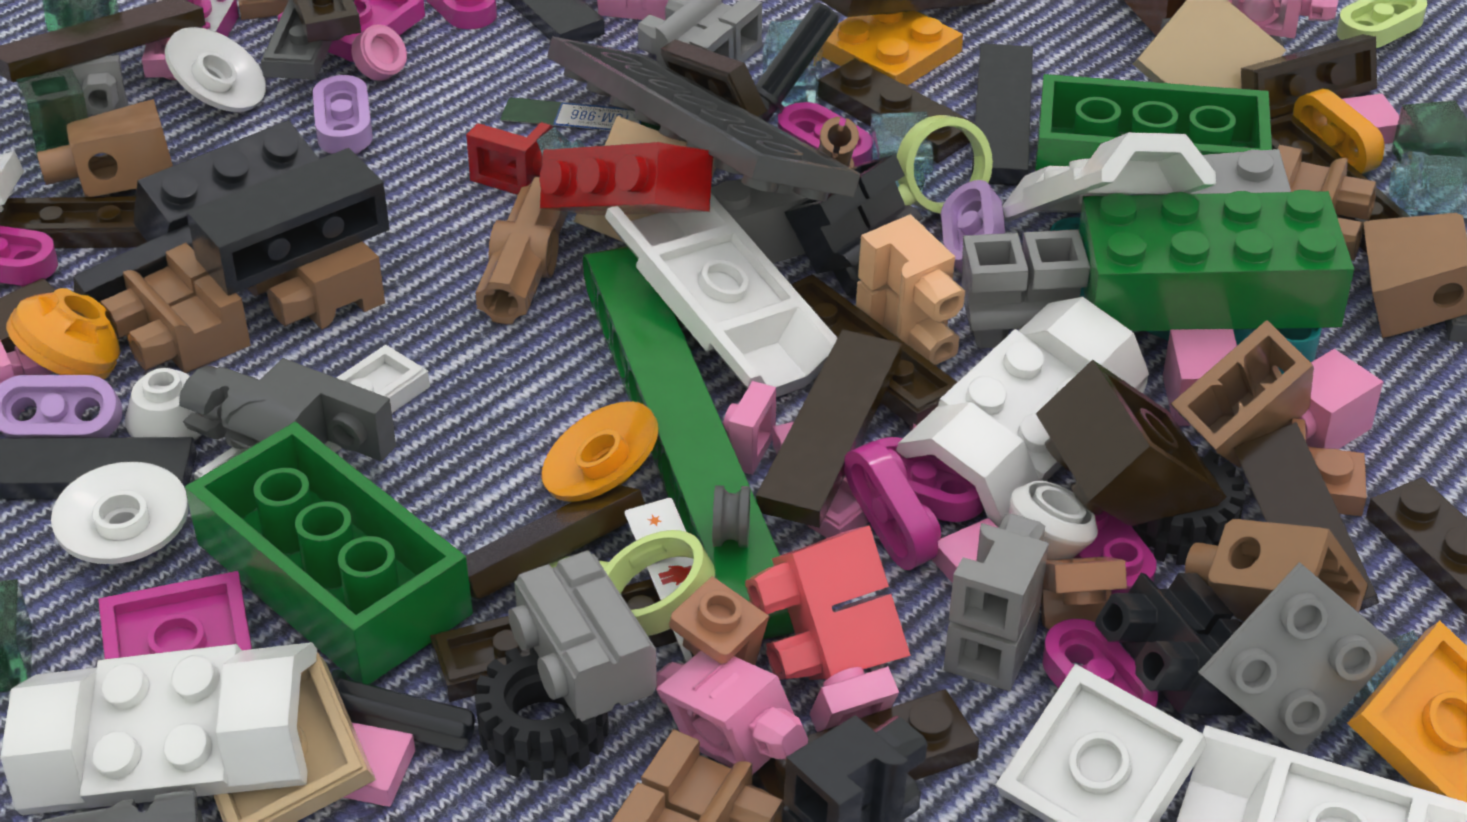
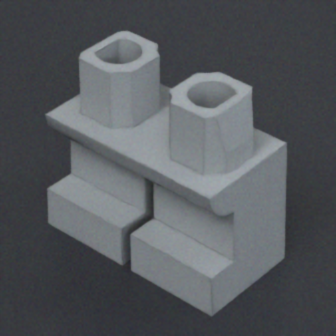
[638,0,762,67]
[962,229,1090,348]
[943,513,1049,691]

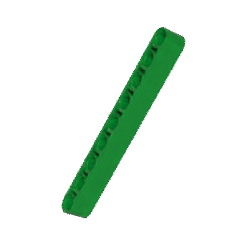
[582,246,795,641]

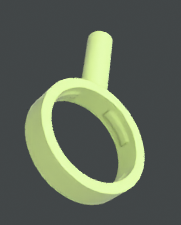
[897,115,993,214]
[549,530,715,636]

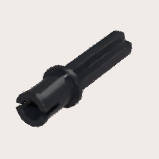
[755,2,839,122]
[331,669,475,752]

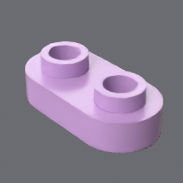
[313,75,373,155]
[941,180,1005,274]
[0,375,122,438]

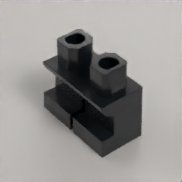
[784,154,923,296]
[1095,572,1243,716]
[782,715,927,822]

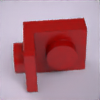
[466,122,557,195]

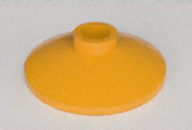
[542,401,659,502]

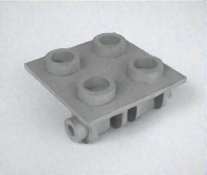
[1199,562,1399,753]

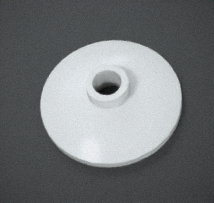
[165,27,266,112]
[51,462,189,564]

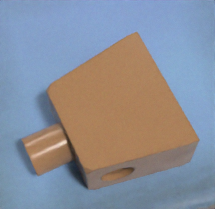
[37,99,173,197]
[1363,213,1467,338]
[1171,320,1314,468]
[1185,519,1368,622]

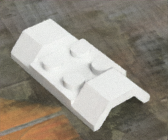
[1003,132,1216,221]
[605,193,837,397]
[896,297,1149,528]
[0,642,317,815]
[1176,725,1467,822]

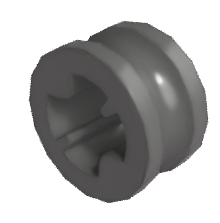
[712,485,751,548]

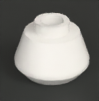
[125,368,201,441]
[1009,481,1098,560]

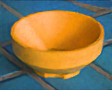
[6,288,120,380]

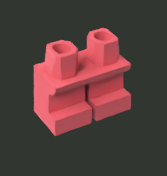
[745,525,911,680]

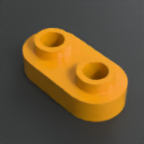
[1293,89,1385,174]

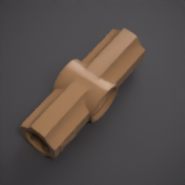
[475,177,568,324]

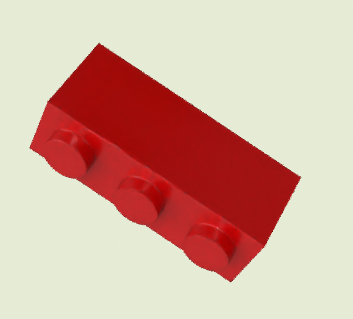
[539,142,713,216]

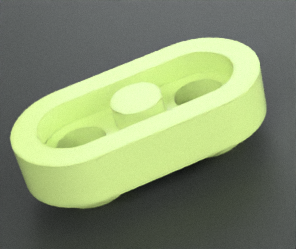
[1337,0,1427,48]

